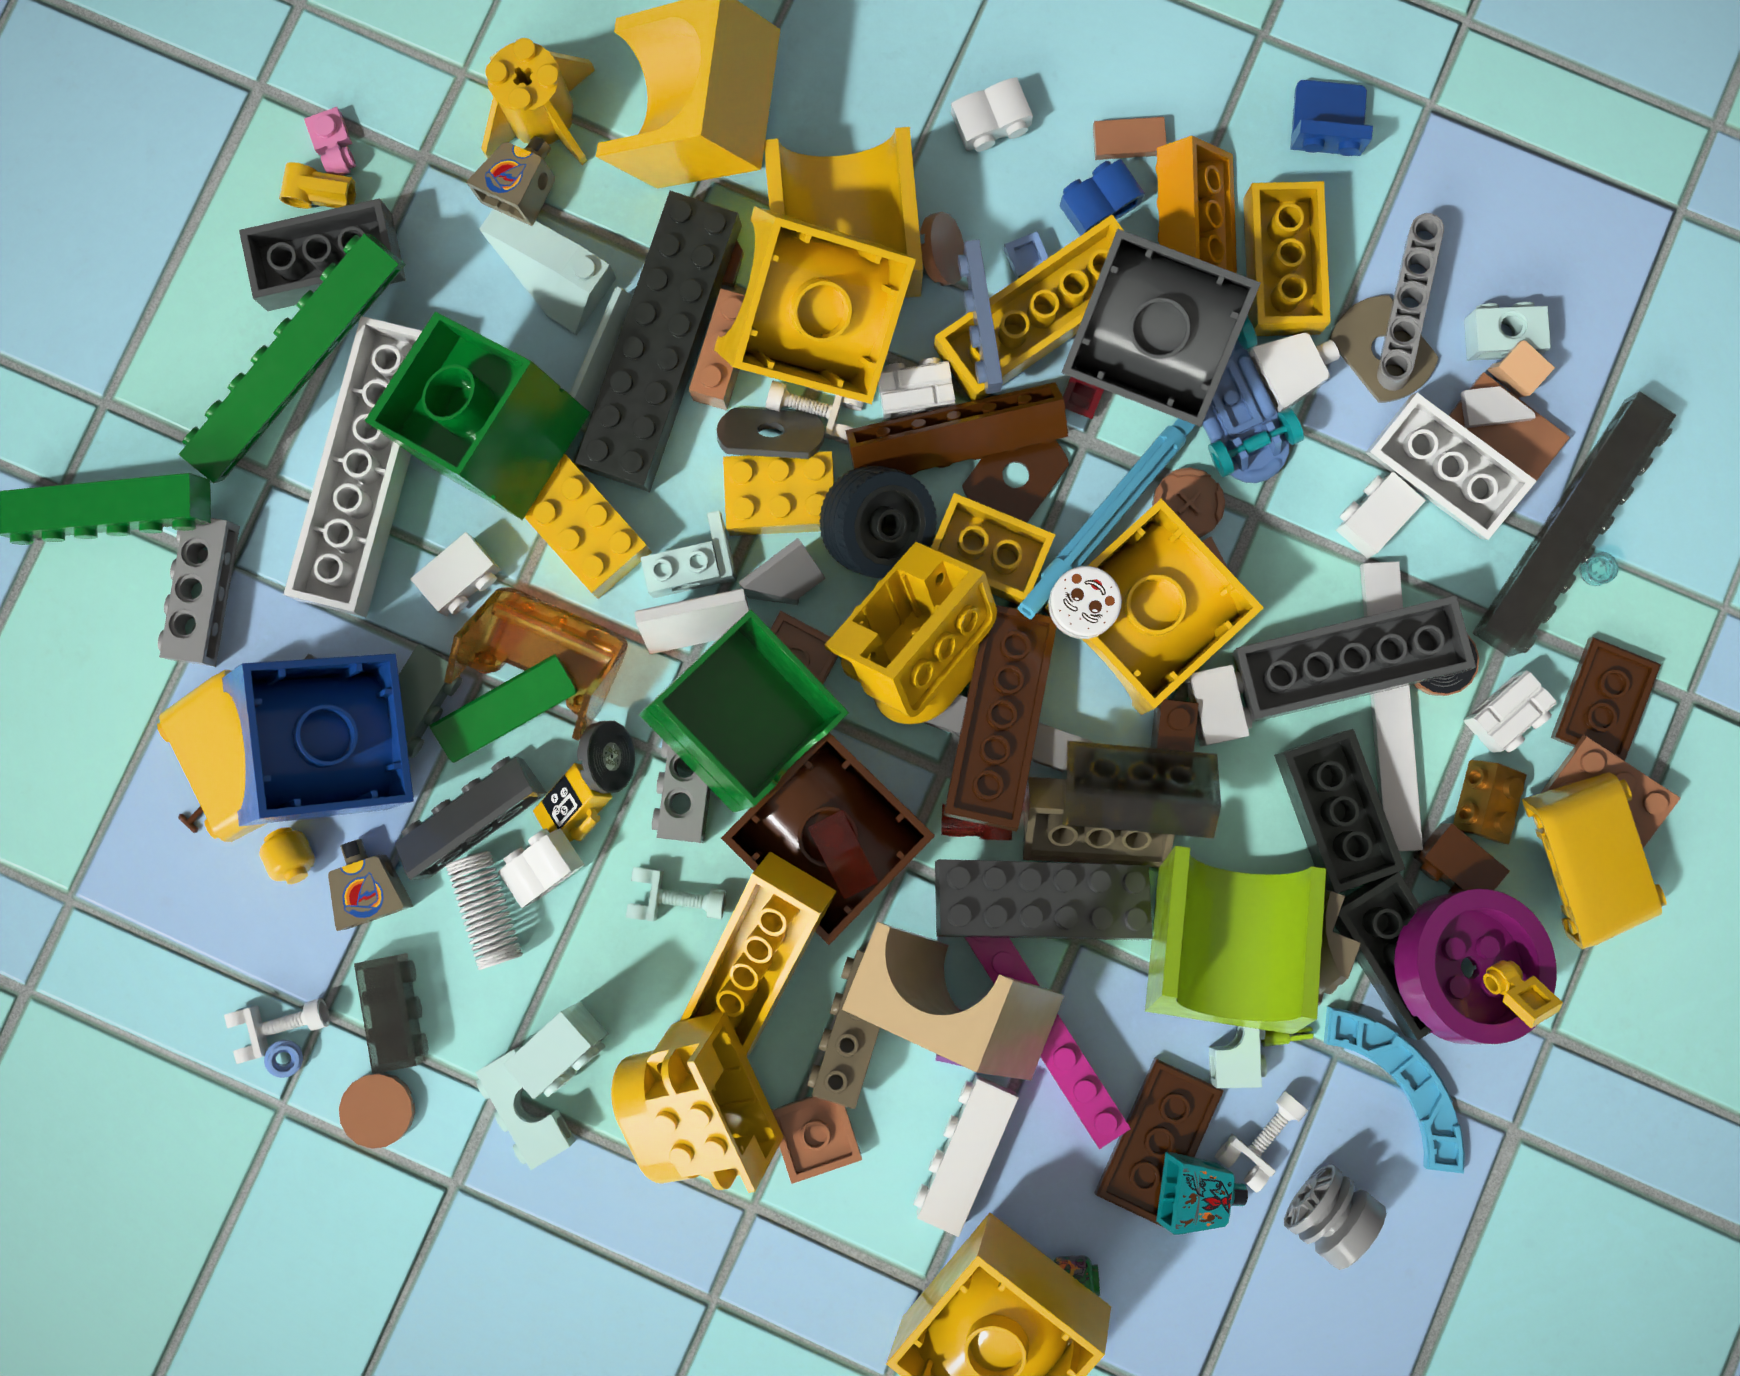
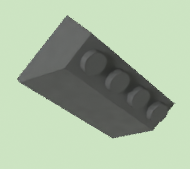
[395,756,547,880]

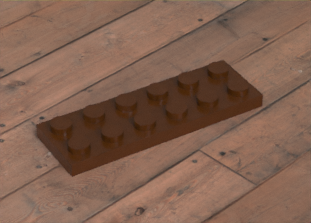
[943,605,1057,832]

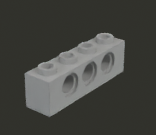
[158,518,240,667]
[652,740,711,843]

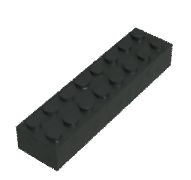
[575,190,742,492]

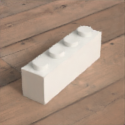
[913,1074,1019,1237]

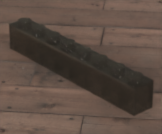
[1472,391,1676,657]

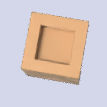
[1487,340,1555,398]

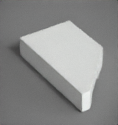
[1460,386,1536,428]

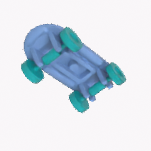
[1202,316,1304,483]

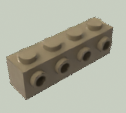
[807,950,880,1109]

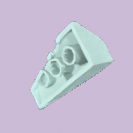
[479,209,616,336]

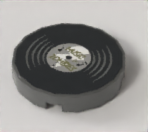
[577,721,635,793]

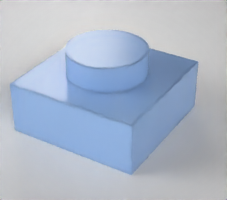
[1004,232,1048,280]

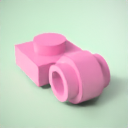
[304,107,356,176]

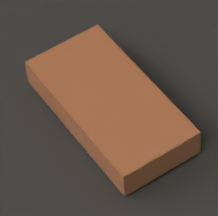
[1093,117,1166,160]

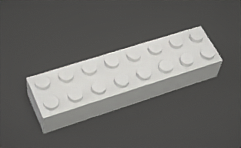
[283,316,422,618]

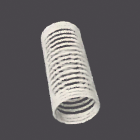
[445,851,523,970]

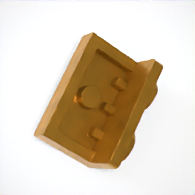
[1453,760,1527,845]

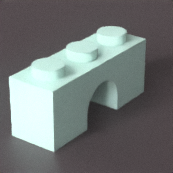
[1209,1026,1267,1088]
[475,1045,576,1170]

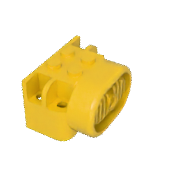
[824,542,997,724]
[611,1011,784,1193]

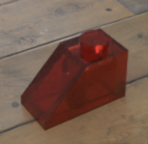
[808,810,878,899]

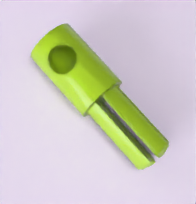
[1261,1026,1314,1047]

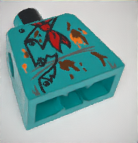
[1156,1152,1248,1235]

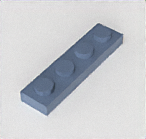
[958,239,1003,394]

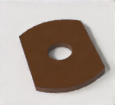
[962,441,1069,523]

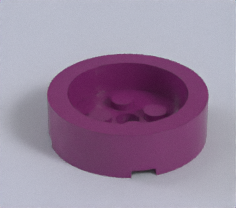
[1394,889,1557,1045]

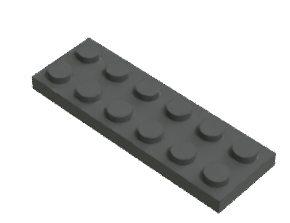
[935,859,1153,940]

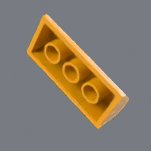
[1156,136,1237,273]

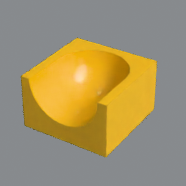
[596,0,780,189]
[886,1213,1111,1376]

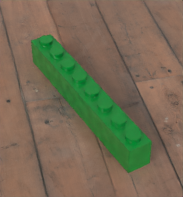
[178,233,406,484]

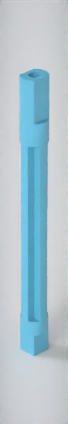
[1018,418,1196,620]

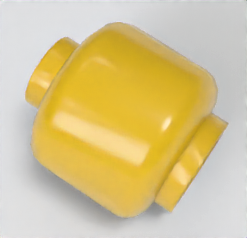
[259,827,315,884]

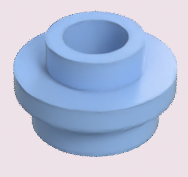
[264,1040,303,1078]

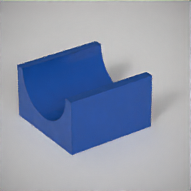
[222,653,414,826]

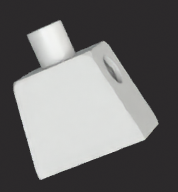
[1249,332,1340,412]

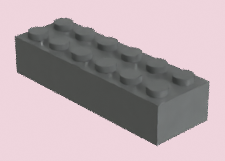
[1232,595,1476,723]

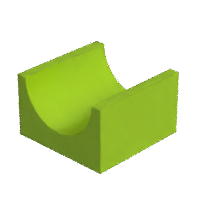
[1145,846,1326,1034]

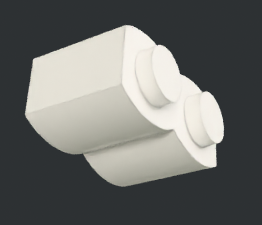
[951,77,1033,152]
[498,828,585,908]

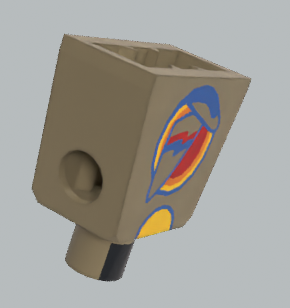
[466,136,555,226]
[328,839,413,931]

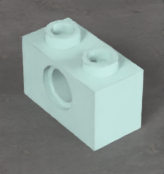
[1464,302,1551,361]
[640,541,723,598]

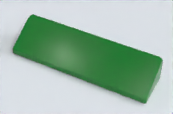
[429,654,578,763]

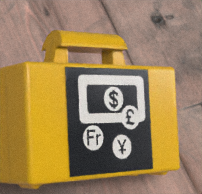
[533,763,612,842]

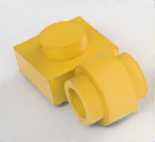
[1483,960,1563,1028]

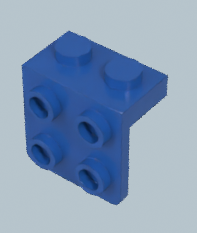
[1290,80,1373,156]

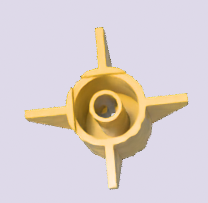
[481,38,595,165]

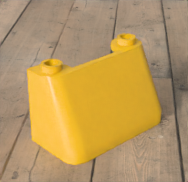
[157,670,267,842]
[1522,772,1667,949]

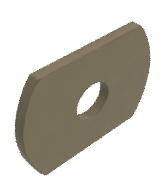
[1330,295,1438,403]

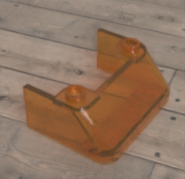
[444,587,628,741]

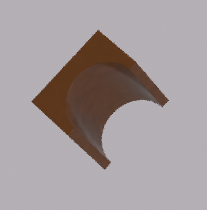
[721,732,935,945]

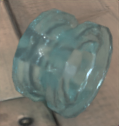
[1579,552,1619,586]

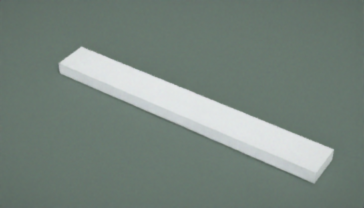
[1360,561,1423,851]

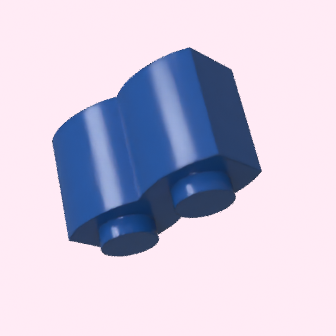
[1059,159,1145,236]

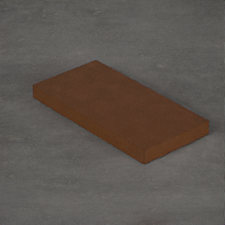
[1094,1057,1224,1227]

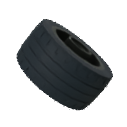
[819,466,937,578]

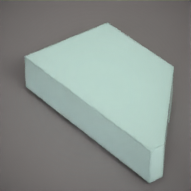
[707,510,737,583]

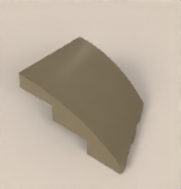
[1318,890,1361,1005]

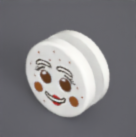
[1048,566,1122,639]

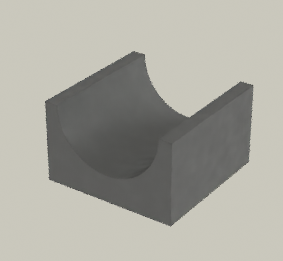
[1061,229,1261,427]

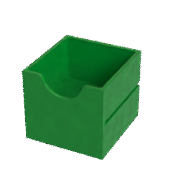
[365,312,590,520]
[639,609,849,813]

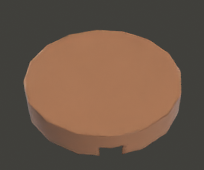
[920,212,964,286]
[339,1072,415,1149]

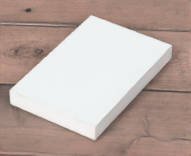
[634,588,750,654]

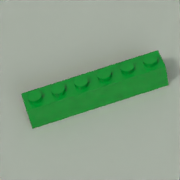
[0,473,211,545]

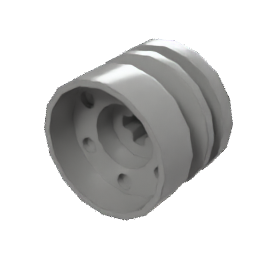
[1284,1164,1387,1270]

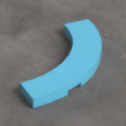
[1324,1006,1465,1174]

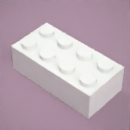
[1365,392,1536,540]

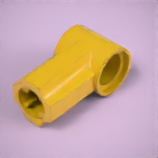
[279,162,356,209]

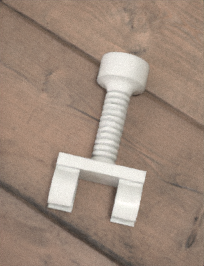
[765,380,864,444]
[224,998,330,1064]
[1215,1091,1309,1193]

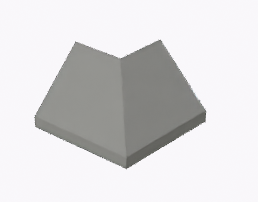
[739,538,826,605]

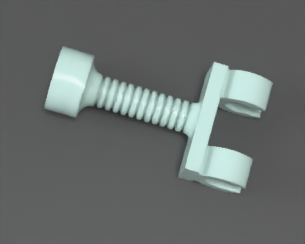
[626,867,727,921]

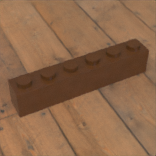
[845,382,1068,475]

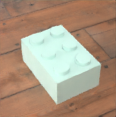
[503,1002,609,1100]

